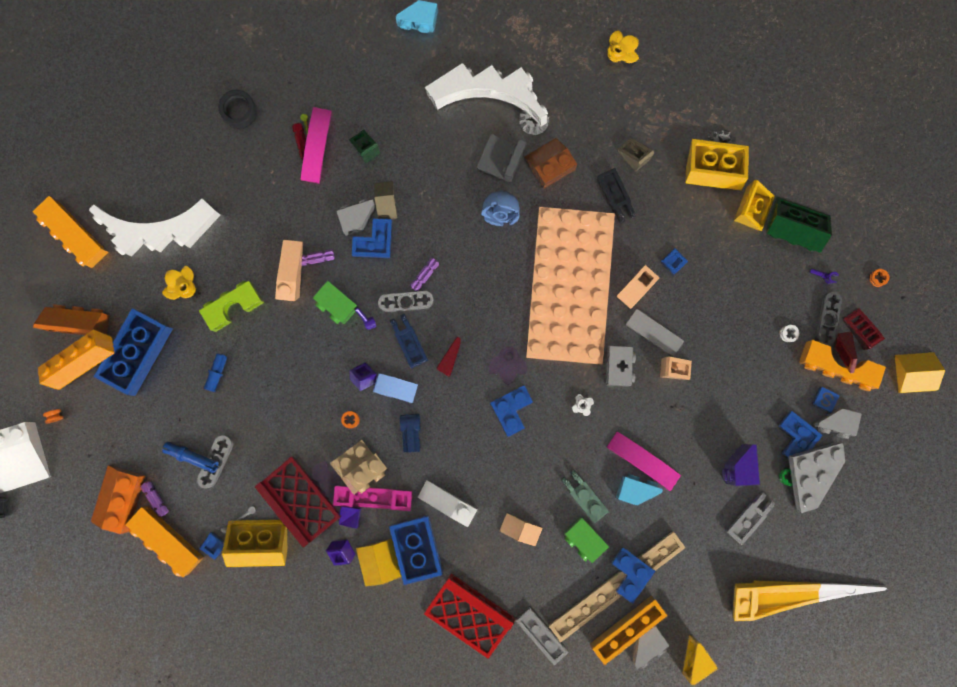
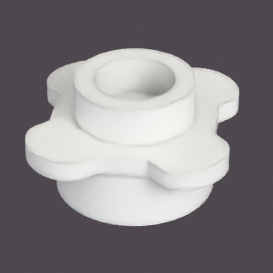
[572,394,594,416]

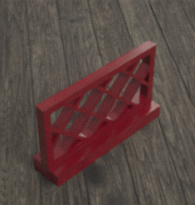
[255,456,342,548]

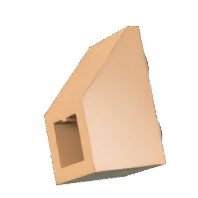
[616,265,660,309]

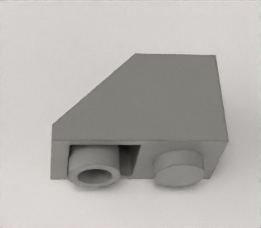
[337,199,376,236]
[812,409,861,439]
[632,626,669,669]

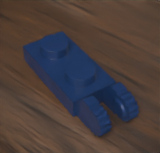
[390,314,428,369]

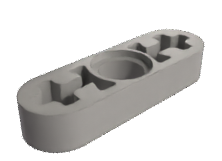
[378,291,434,312]
[197,435,234,489]

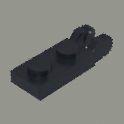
[597,168,636,223]

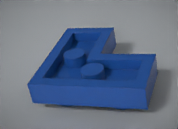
[352,219,392,258]
[490,385,533,437]
[778,411,823,459]
[611,547,655,604]

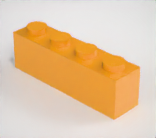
[32,196,108,268]
[38,329,114,390]
[126,506,204,578]
[590,596,667,665]

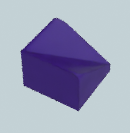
[349,362,376,391]
[339,506,362,529]
[326,540,355,566]

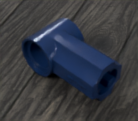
[400,414,421,453]

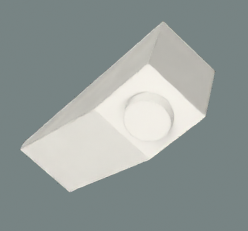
[418,480,477,527]

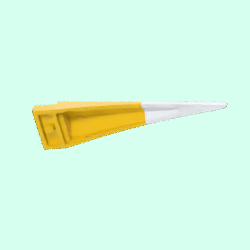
[732,581,887,621]

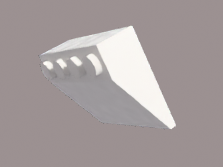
[0,422,51,493]

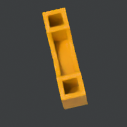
[799,340,886,391]

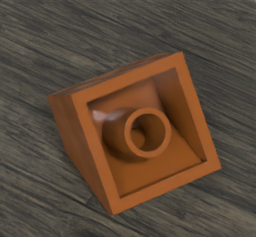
[524,138,577,189]

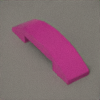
[301,107,332,184]
[607,431,681,491]
[333,486,412,511]

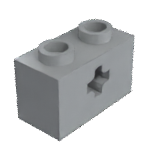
[606,346,636,387]

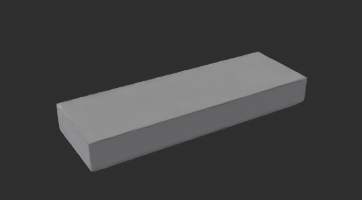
[626,309,684,357]
[515,606,569,666]

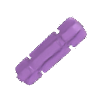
[302,249,335,266]
[410,258,439,292]
[140,481,169,517]

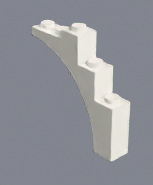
[425,63,548,126]
[89,199,220,257]

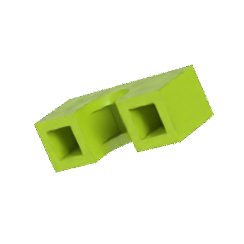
[199,281,265,332]

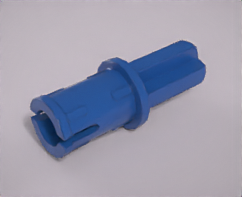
[203,353,227,392]

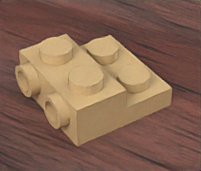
[330,440,387,494]

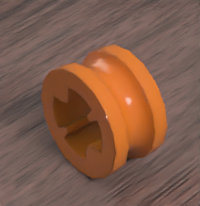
[870,269,890,287]
[43,409,63,424]
[341,411,360,428]

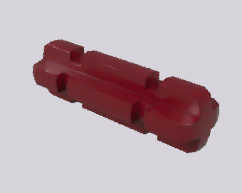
[292,123,306,160]

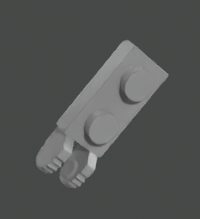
[725,492,775,545]

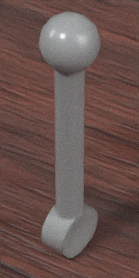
[221,506,256,534]

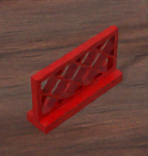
[424,573,515,659]

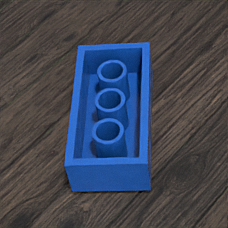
[93,308,173,396]

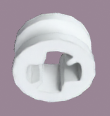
[779,325,800,342]

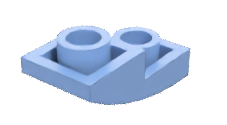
[373,373,418,403]

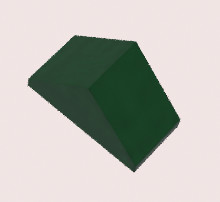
[349,130,381,164]

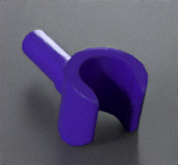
[810,268,839,284]
[354,307,377,330]

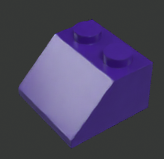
[722,444,760,486]

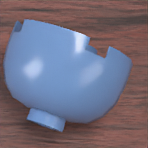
[481,190,520,226]

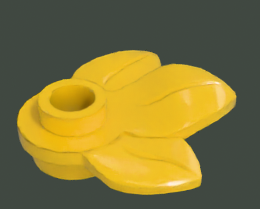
[607,30,639,63]
[162,266,196,300]

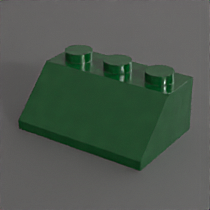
[767,197,832,253]

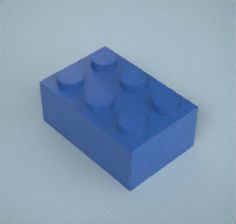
[389,515,443,585]

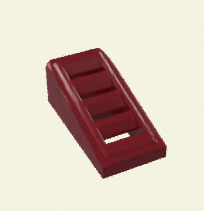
[843,308,885,350]
[835,332,857,373]
[437,337,461,377]

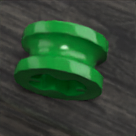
[779,468,793,486]

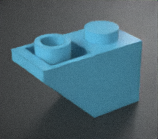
[396,0,438,33]
[616,474,663,505]

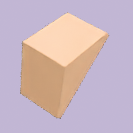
[660,357,692,380]
[500,513,542,546]

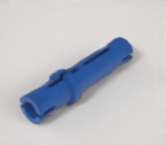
[162,442,219,473]

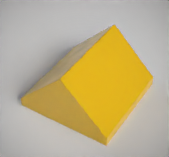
[734,180,775,231]
[895,352,945,393]
[356,538,402,586]
[682,635,718,685]

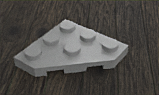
[788,442,845,513]

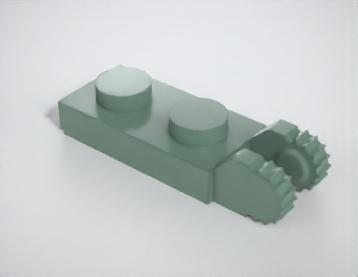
[561,470,609,524]

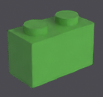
[313,281,358,325]
[564,516,609,563]

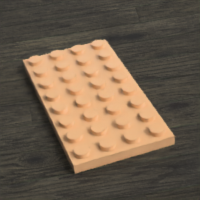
[526,207,615,365]

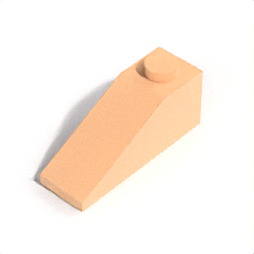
[275,240,303,301]

